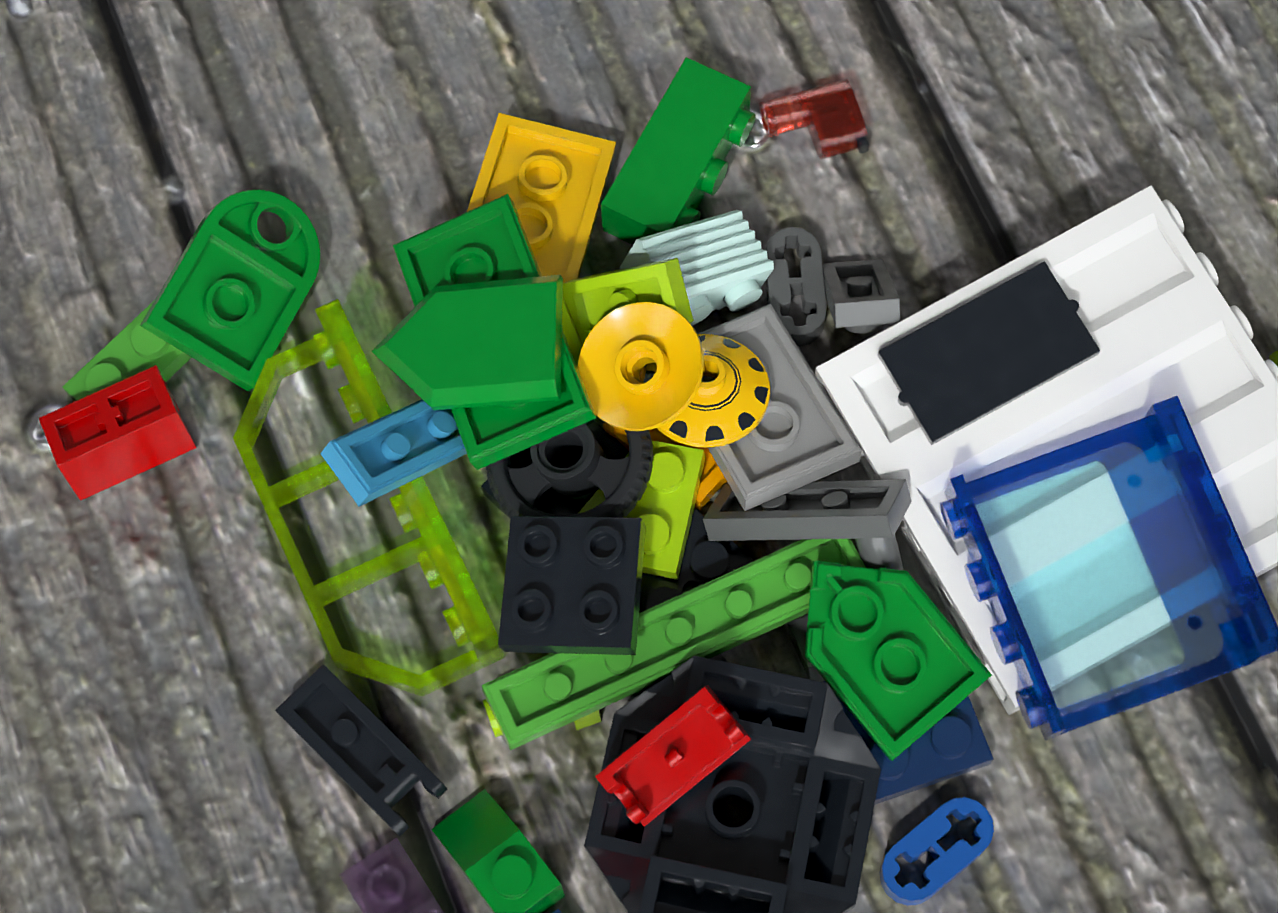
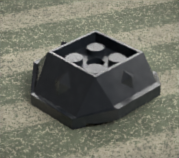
[584,656,881,913]

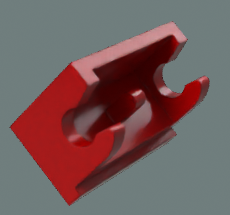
[39,365,197,501]
[595,685,751,827]

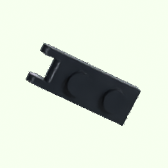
[275,664,448,837]

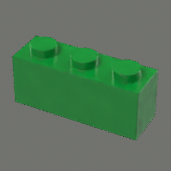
[601,57,756,245]

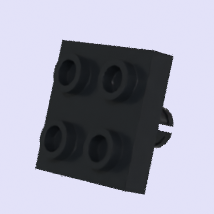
[498,516,646,655]

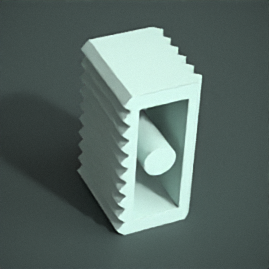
[620,210,774,326]

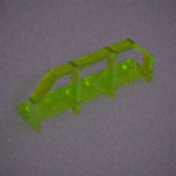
[233,299,505,697]

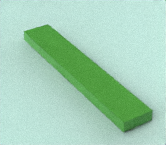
[482,539,866,751]

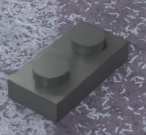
[822,259,900,333]

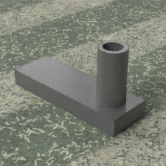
[703,479,912,571]

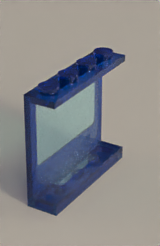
[940,396,1278,741]

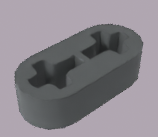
[766,227,827,347]

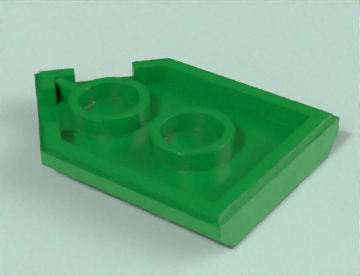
[372,275,563,410]
[805,561,992,761]

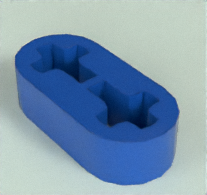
[879,797,994,906]

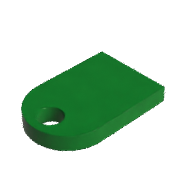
[140,190,320,391]

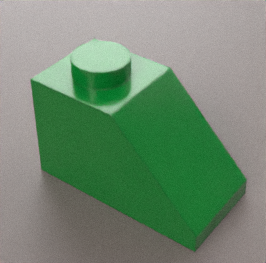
[431,789,565,913]

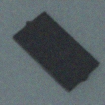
[877,261,1100,445]

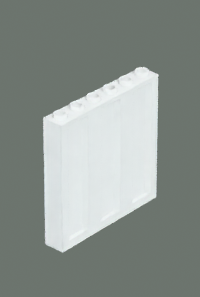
[815,185,1278,715]

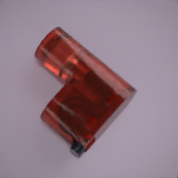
[759,79,870,160]

